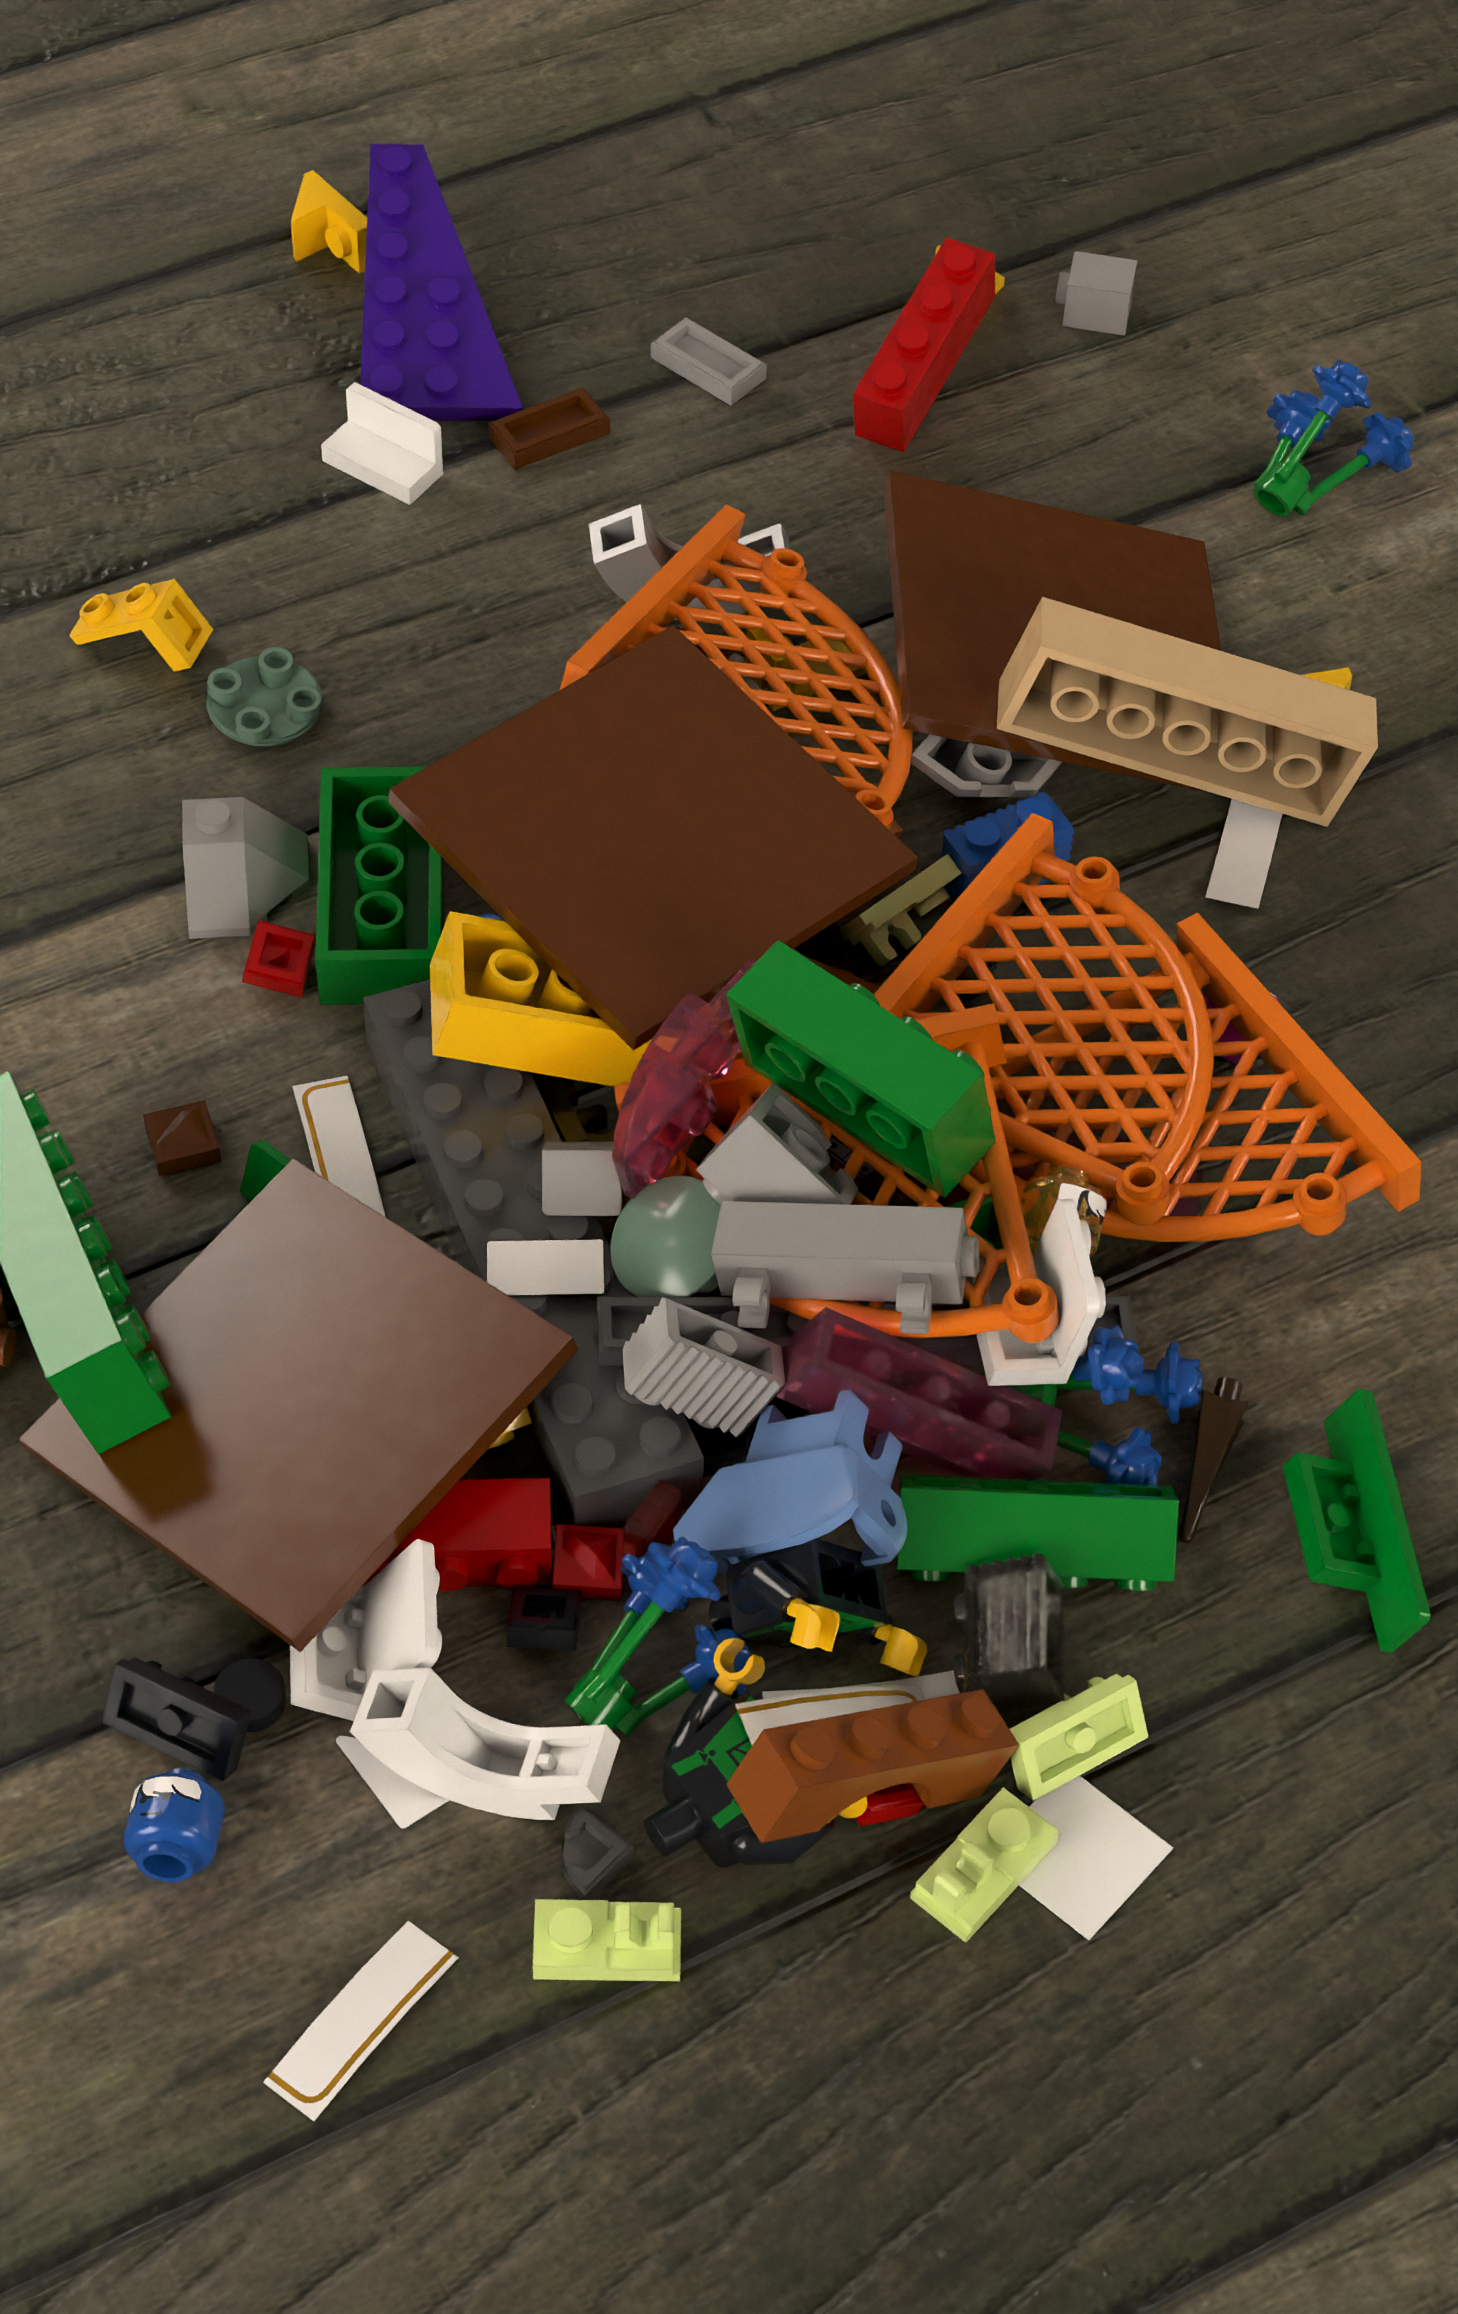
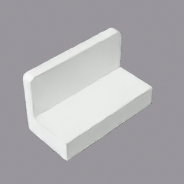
[321,382,443,505]

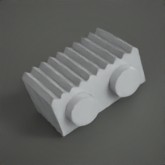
[623,1297,785,1438]

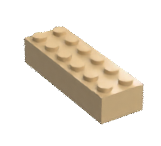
[997,597,1378,827]

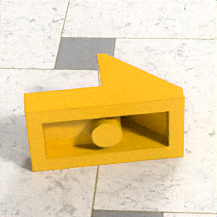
[291,170,367,274]

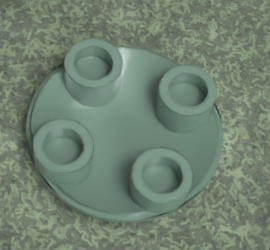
[206,647,323,746]
[610,1176,721,1297]

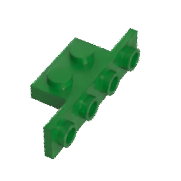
[1282,1388,1431,1653]

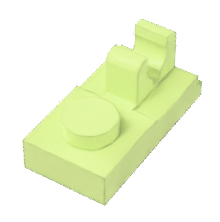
[840,854,962,966]
[1009,1673,1149,1801]
[910,1787,1059,1943]
[533,1899,681,1981]

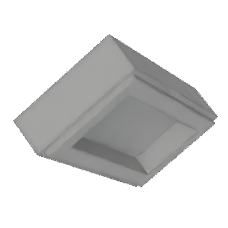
[651,317,767,406]

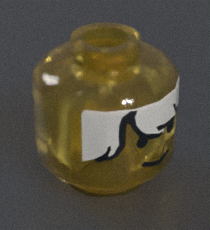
[1020,1166,1107,1258]

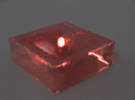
[623,1479,682,1558]

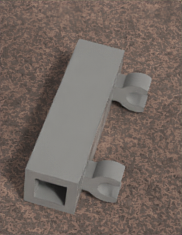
[711,1201,979,1334]

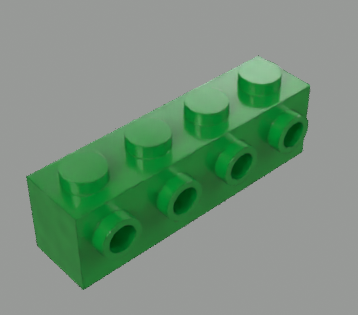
[896,1474,1179,1591]

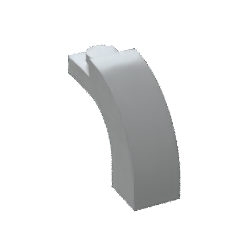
[589,504,791,622]

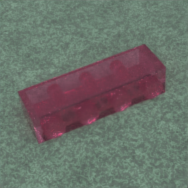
[776,1307,1062,1480]

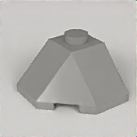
[911,734,1062,797]
[182,797,310,939]
[696,1082,859,1205]

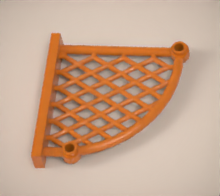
[560,504,913,830]
[874,813,1214,1226]
[968,912,1422,1242]
[614,1003,1060,1343]

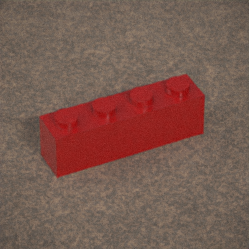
[853,237,995,452]
[362,1478,552,1591]

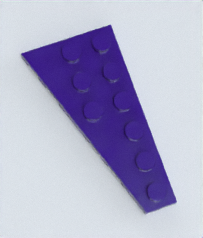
[360,144,523,421]

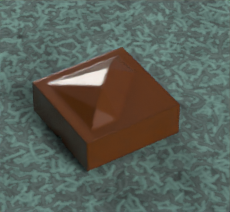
[143,1100,221,1176]

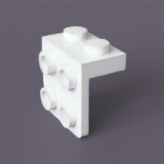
[966,1199,1106,1386]
[290,1539,442,1721]

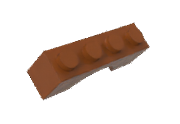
[726,1689,1019,1843]

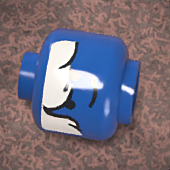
[123,1768,225,1882]

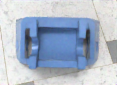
[673,1389,907,1577]

